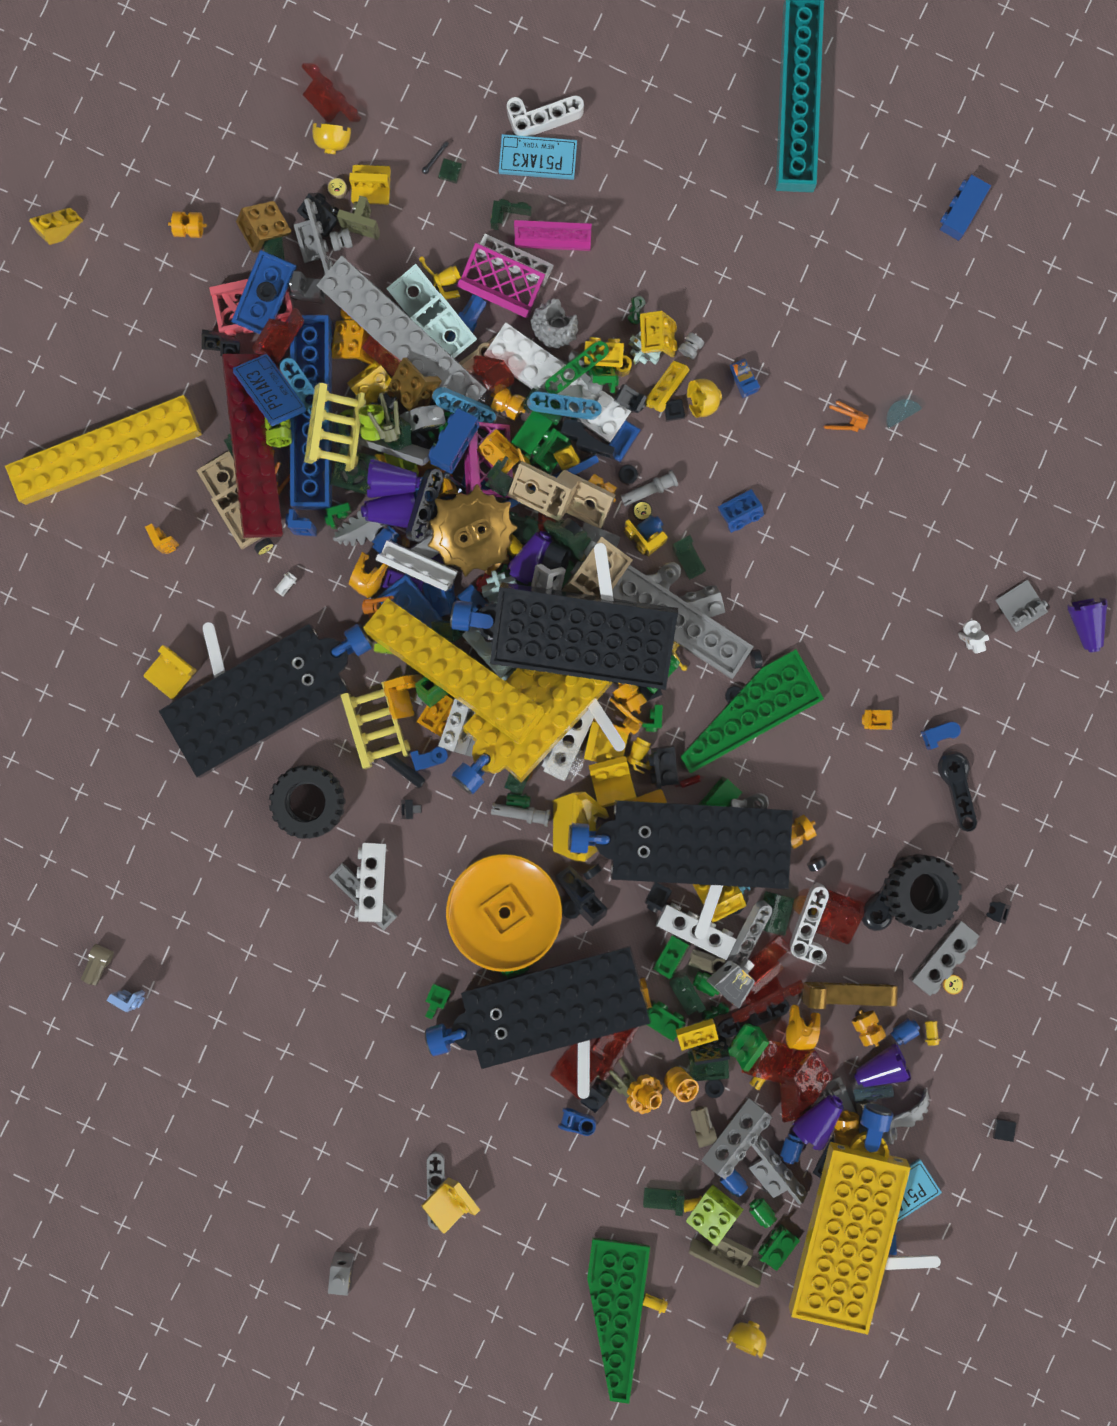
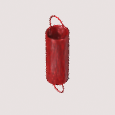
[675,775,704,788]

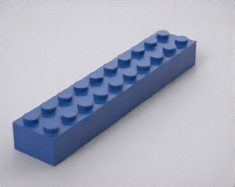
[290,315,332,510]

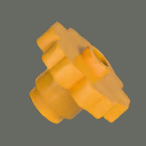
[626,1074,663,1114]

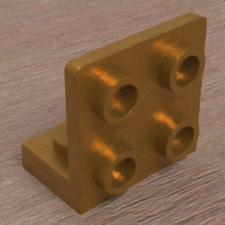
[236,201,291,253]
[388,358,442,411]

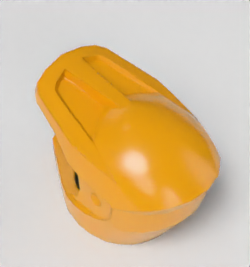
[349,552,388,598]
[786,1005,820,1050]

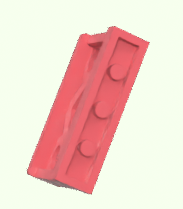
[209,279,295,337]

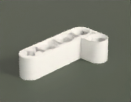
[507,96,584,137]
[789,883,829,965]

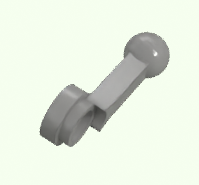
[568,351,603,394]

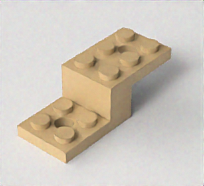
[196,451,262,549]
[507,461,615,529]
[561,537,633,597]

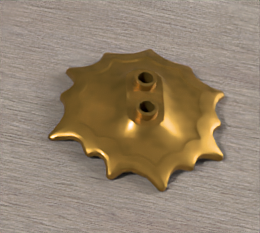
[427,484,518,577]

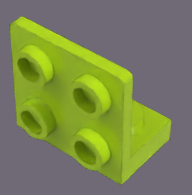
[686,1185,744,1246]

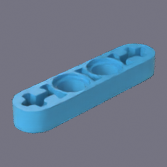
[280,358,329,425]
[432,387,496,423]
[527,392,602,420]

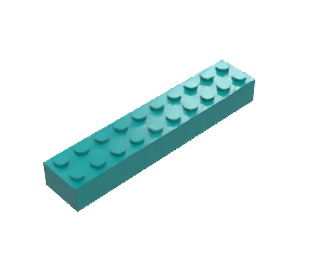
[776,0,824,193]

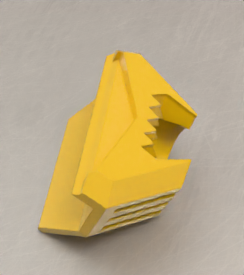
[553,792,609,862]

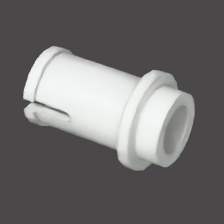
[274,572,297,597]

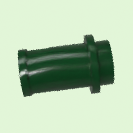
[506,793,531,808]

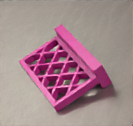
[514,220,592,251]
[457,243,546,318]
[464,422,513,498]

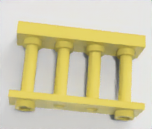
[304,383,366,472]
[341,681,411,769]

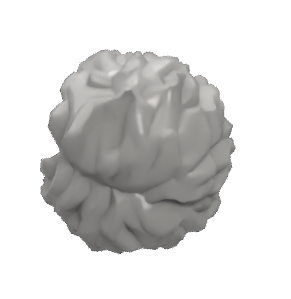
[531,298,578,348]

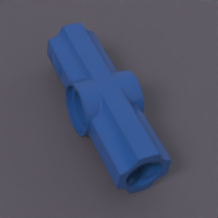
[446,294,487,342]

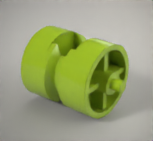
[358,404,385,441]
[265,418,292,448]

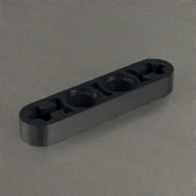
[406,468,443,542]
[718,997,790,1038]

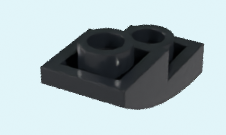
[201,329,240,356]

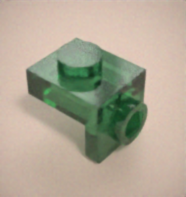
[504,773,531,795]

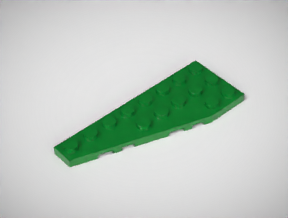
[681,649,824,773]
[587,1237,650,1404]

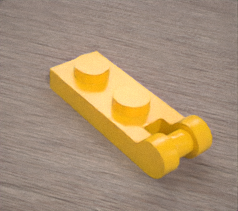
[645,360,690,412]

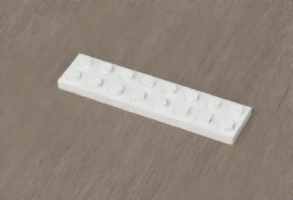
[484,322,631,443]

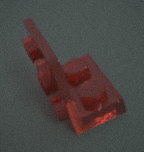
[816,890,864,944]
[741,1039,793,1084]
[550,1043,606,1100]
[777,1049,833,1105]

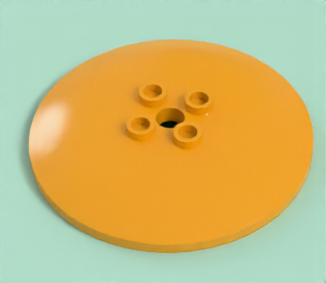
[446,854,562,972]

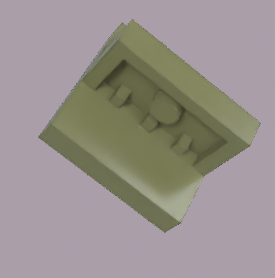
[337,196,380,240]

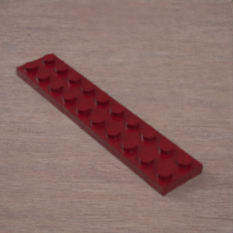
[222,354,283,538]

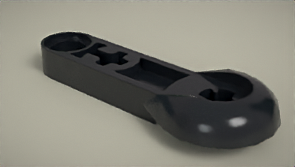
[938,751,977,832]
[861,856,906,931]

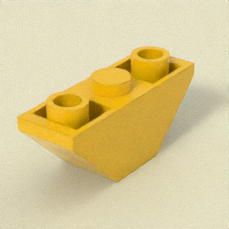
[29,208,83,245]

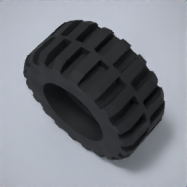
[269,765,346,839]
[883,854,962,930]

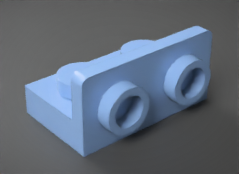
[106,990,145,1012]

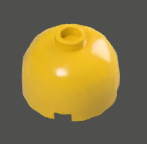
[312,123,351,154]
[687,379,722,418]
[726,1320,766,1358]

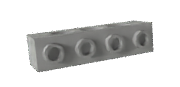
[908,920,979,996]
[701,1099,773,1179]

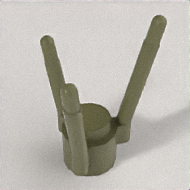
[368,393,401,442]
[590,1051,636,1098]

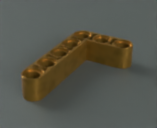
[803,982,898,1009]

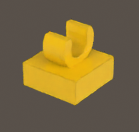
[553,445,580,471]

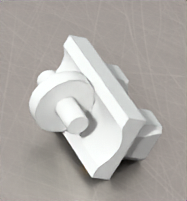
[958,620,989,654]

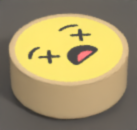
[328,178,347,199]

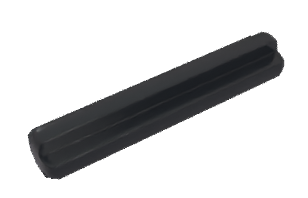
[379,746,426,788]

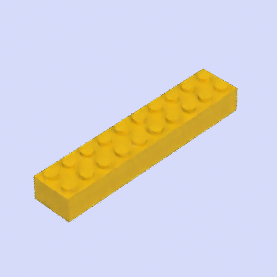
[5,395,202,505]
[363,598,544,745]

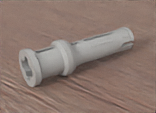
[620,470,678,507]
[491,803,550,827]

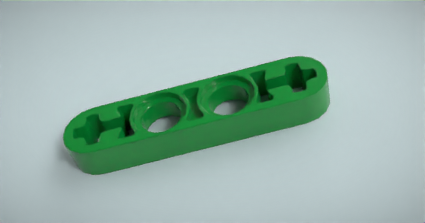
[545,341,609,394]

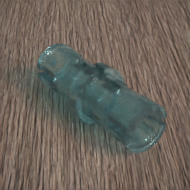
[853,1085,894,1102]

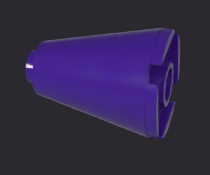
[367,459,420,498]
[361,493,415,528]
[506,531,553,585]
[1067,598,1108,652]
[854,1043,912,1087]
[792,1095,844,1151]

